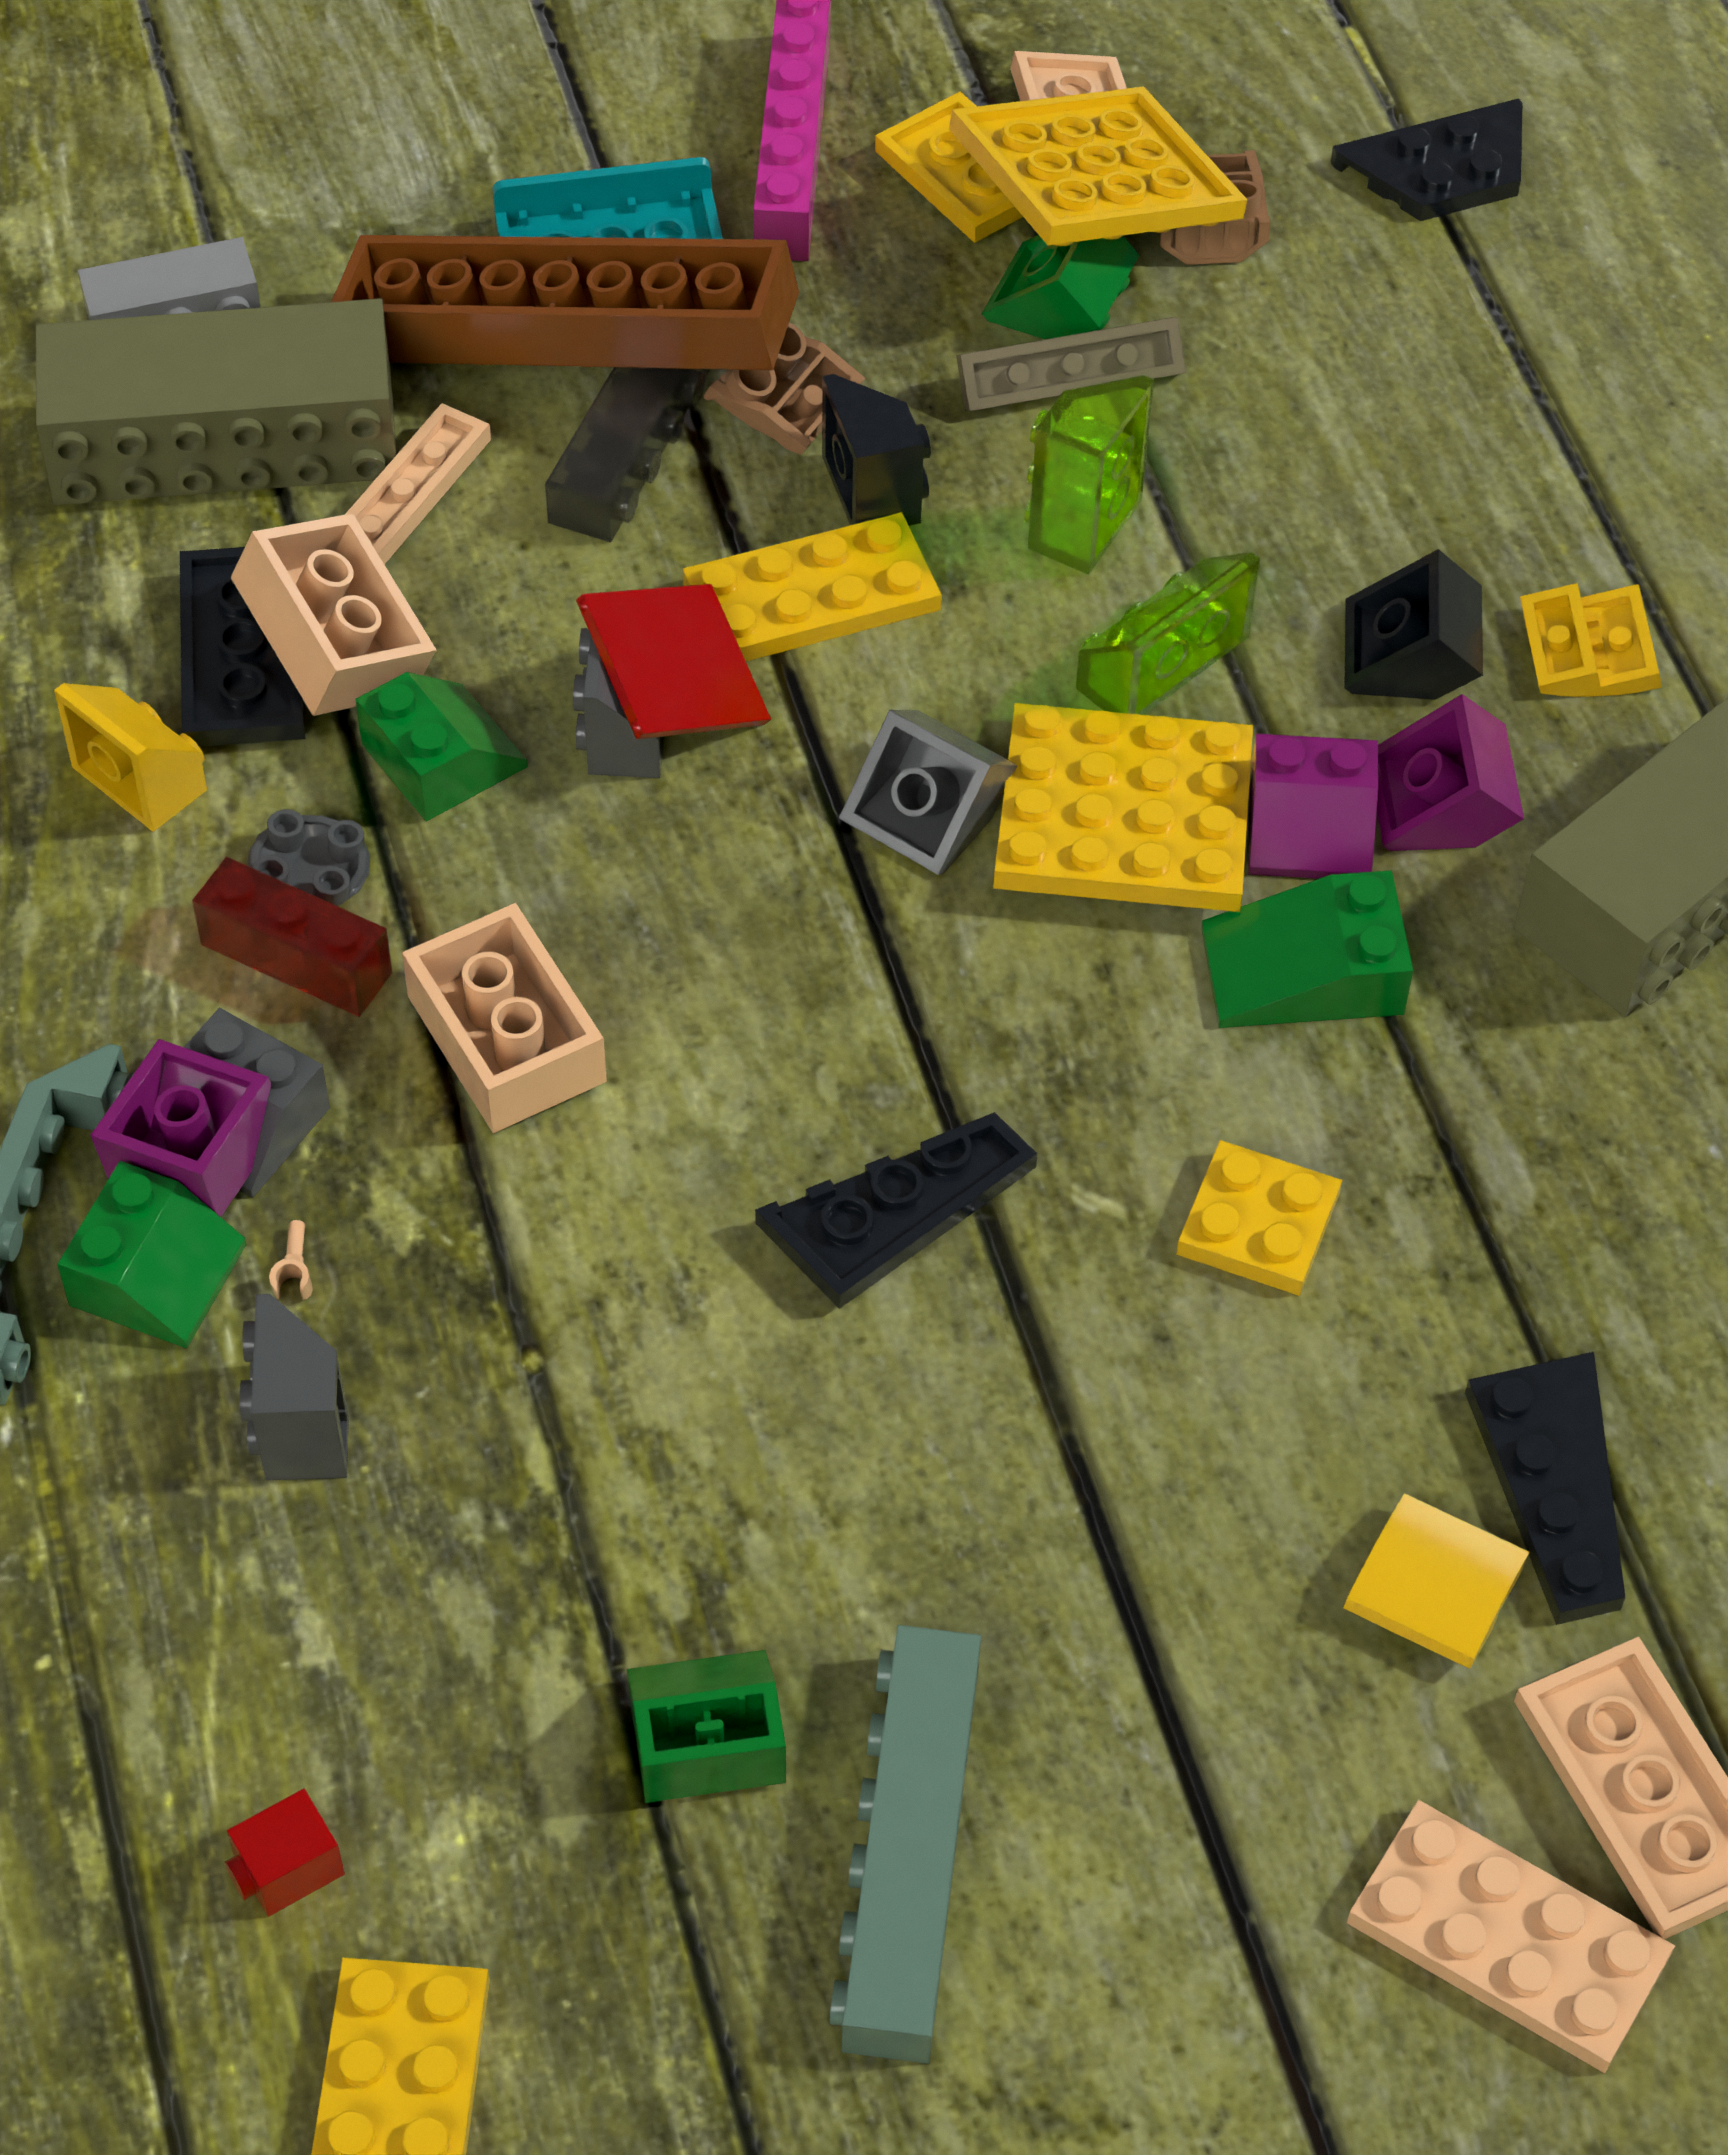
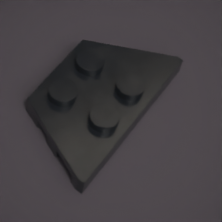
[1331,98,1523,221]

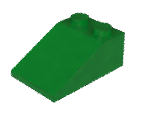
[1201,870,1413,1028]

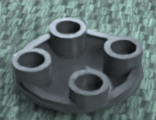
[247,809,370,911]

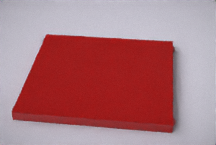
[576,584,771,740]

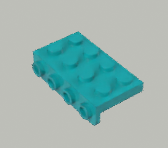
[492,157,723,239]

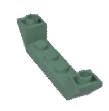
[0,1044,133,1406]

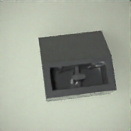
[573,628,665,778]
[240,1294,349,1480]

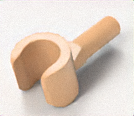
[269,1220,313,1300]

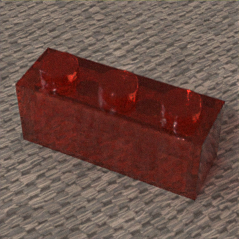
[192,856,393,1017]

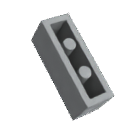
[78,237,260,320]

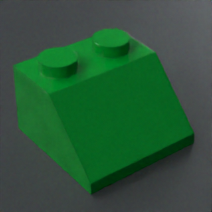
[981,235,1140,339]
[355,672,528,822]
[57,1161,247,1349]

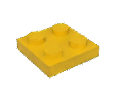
[1176,1140,1342,1296]

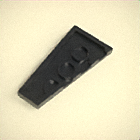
[755,1112,1037,1309]

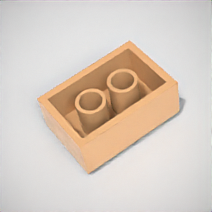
[231,513,436,716]
[402,903,607,1133]

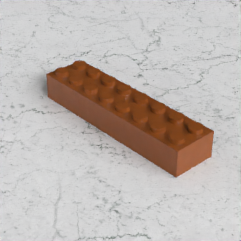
[331,235,799,371]

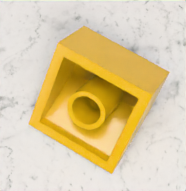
[54,683,207,832]

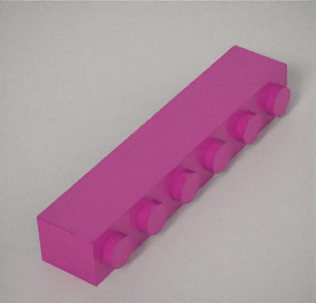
[754,0,831,261]

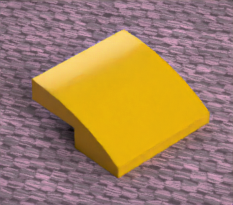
[1520,583,1662,697]
[1343,1493,1529,1669]

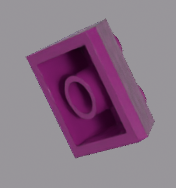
[1377,694,1524,851]
[1248,734,1378,879]
[90,1039,271,1217]

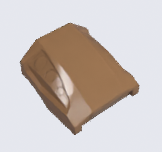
[1159,150,1270,265]
[703,322,865,455]

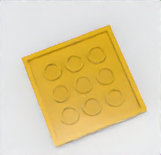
[949,86,1247,246]
[993,703,1253,912]

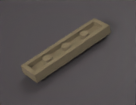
[956,317,1186,411]

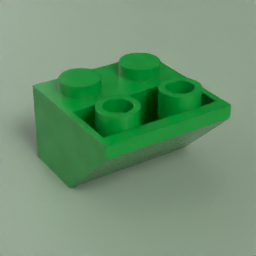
[627,1650,786,1803]

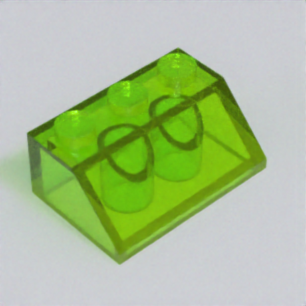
[1024,375,1154,575]
[1076,552,1260,715]

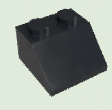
[822,374,931,526]
[1344,549,1483,700]

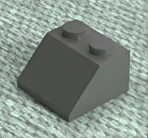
[839,709,1017,875]
[184,1007,330,1198]

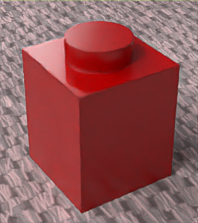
[224,1788,345,1917]

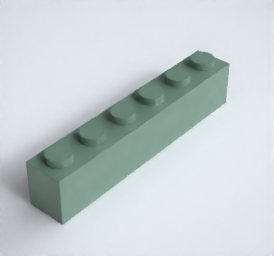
[829,1625,981,2064]

